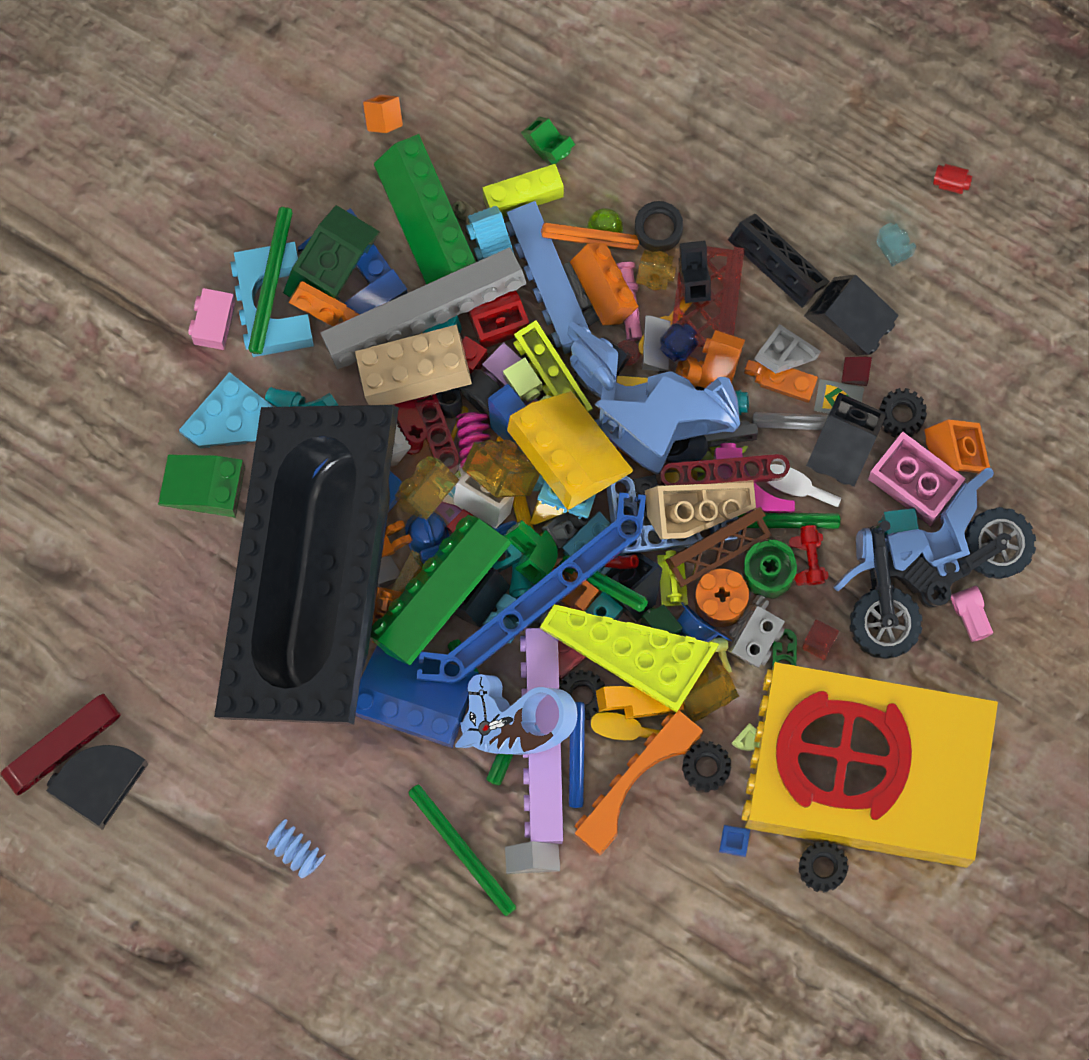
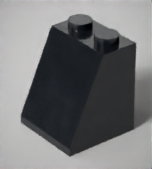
[804,274,899,356]
[806,393,887,487]

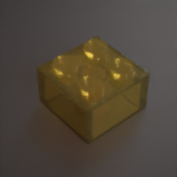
[462,440,540,498]

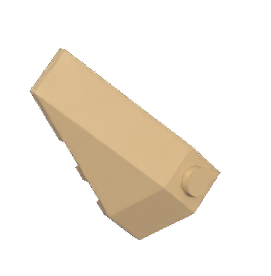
[645,482,756,540]

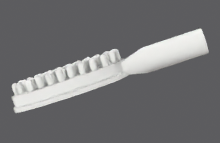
[767,464,842,507]

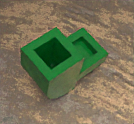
[521,116,576,165]
[504,520,558,585]

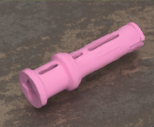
[617,262,643,342]

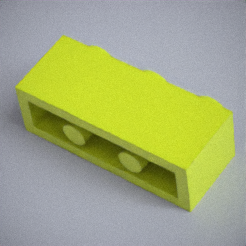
[482,164,564,217]

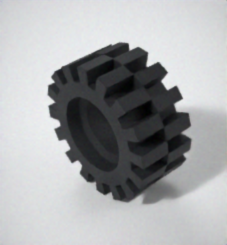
[879,388,927,438]
[559,670,605,720]
[682,741,731,792]
[798,841,849,893]

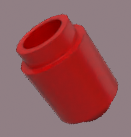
[933,164,973,194]

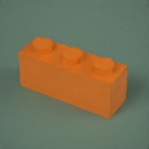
[570,243,639,325]

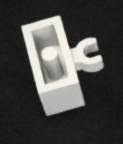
[453,467,515,529]

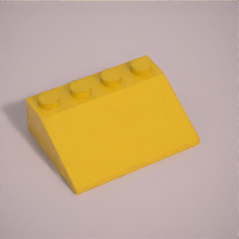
[507,391,633,510]

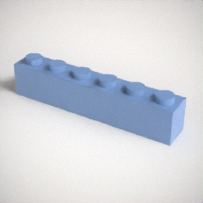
[505,201,589,355]

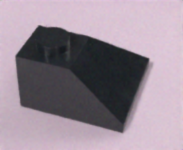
[605,553,662,622]

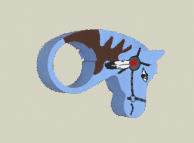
[455,674,577,755]

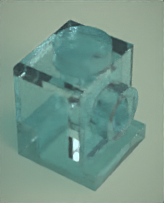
[876,223,917,267]

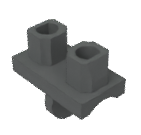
[542,512,590,549]

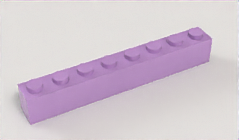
[520,628,563,844]

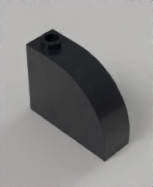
[46,745,148,830]

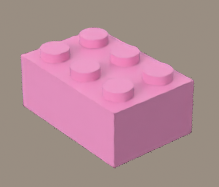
[868,432,966,526]

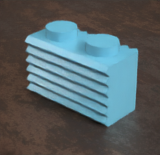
[466,206,514,262]

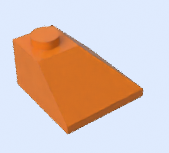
[924,419,990,473]

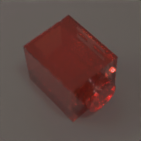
[802,619,839,660]

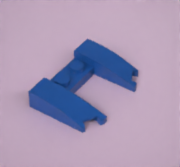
[298,208,408,314]

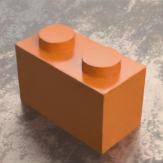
[697,330,745,388]

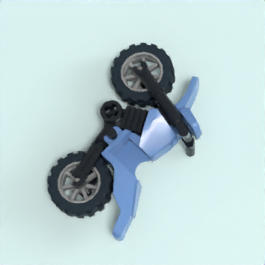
[833,468,1036,659]

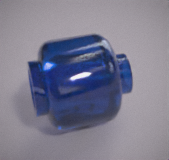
[660,323,698,362]

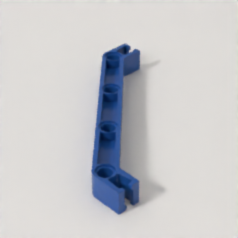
[417,492,646,684]

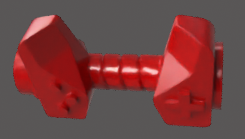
[789,525,829,586]

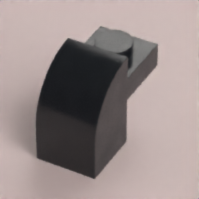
[678,240,711,304]

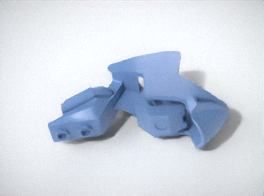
[568,321,740,474]

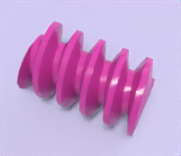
[456,412,493,469]

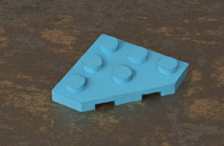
[179,372,273,449]

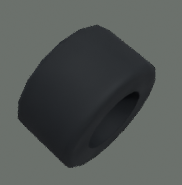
[459,369,501,418]

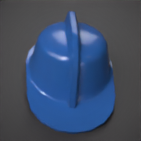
[405,511,450,568]
[677,602,732,642]

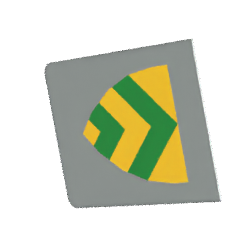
[814,379,864,413]

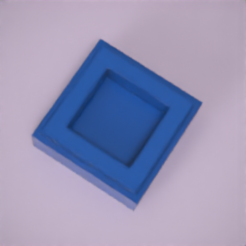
[719,825,750,857]

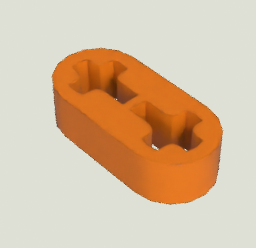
[676,354,702,388]

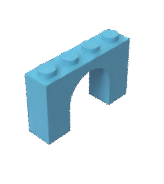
[230,242,314,357]

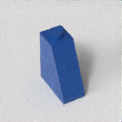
[488,384,533,466]

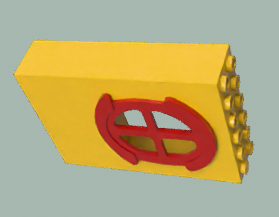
[741,662,998,868]

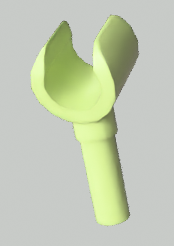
[709,637,732,674]

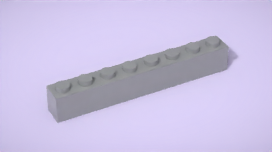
[320,247,526,369]

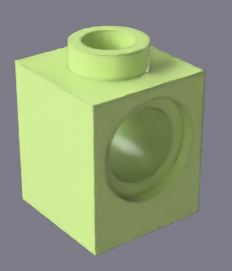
[503,358,542,402]

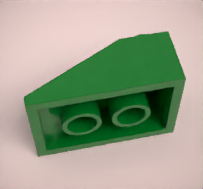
[158,455,245,518]

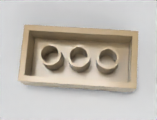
[355,325,472,405]

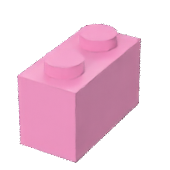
[189,288,235,350]

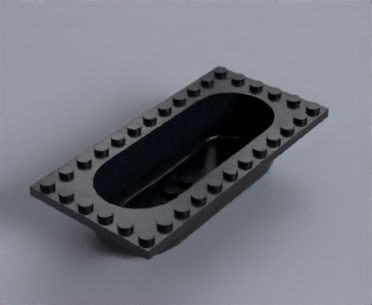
[214,405,399,725]

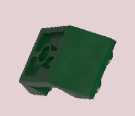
[283,205,380,301]

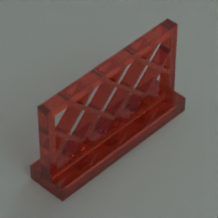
[670,246,744,347]

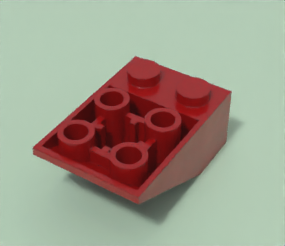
[467,290,530,348]

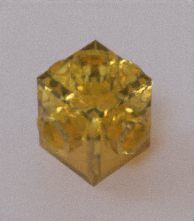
[636,250,677,290]

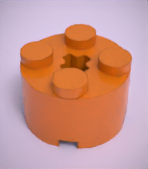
[694,569,749,627]

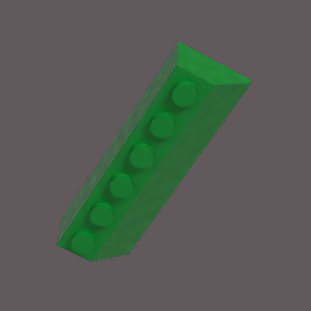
[374,134,476,285]
[370,515,511,665]

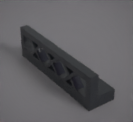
[728,214,830,308]

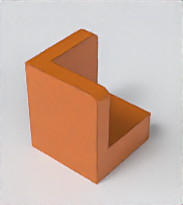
[363,95,403,133]
[561,572,599,611]

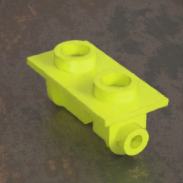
[657,550,688,607]

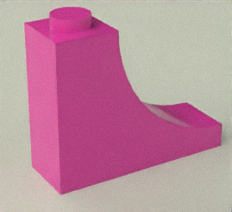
[714,443,795,513]

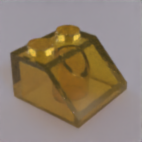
[395,456,459,520]
[683,656,739,722]

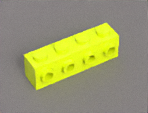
[513,320,593,413]

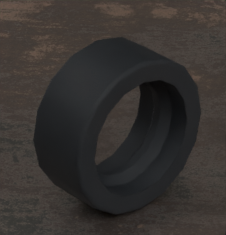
[634,201,683,253]

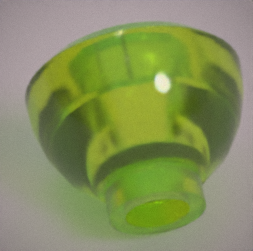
[587,208,623,233]

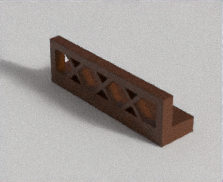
[665,507,772,588]

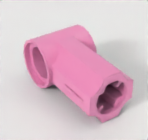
[951,586,993,642]

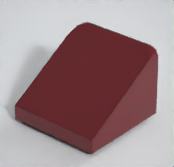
[841,356,872,386]

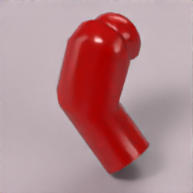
[603,555,639,569]

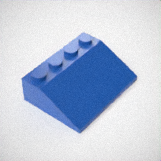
[355,645,479,748]

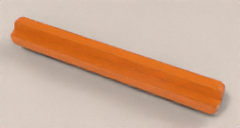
[541,223,639,250]

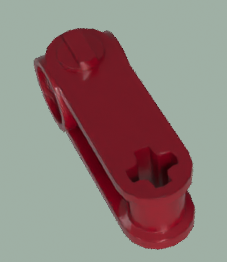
[393,400,427,455]

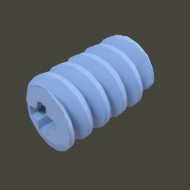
[266,819,326,878]

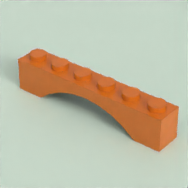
[574,710,703,856]

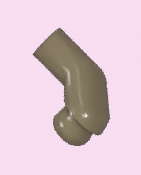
[452,201,478,236]

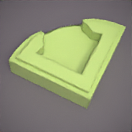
[732,723,760,751]

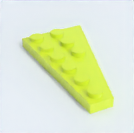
[540,604,719,713]

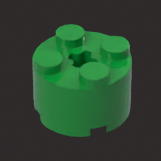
[742,540,797,599]

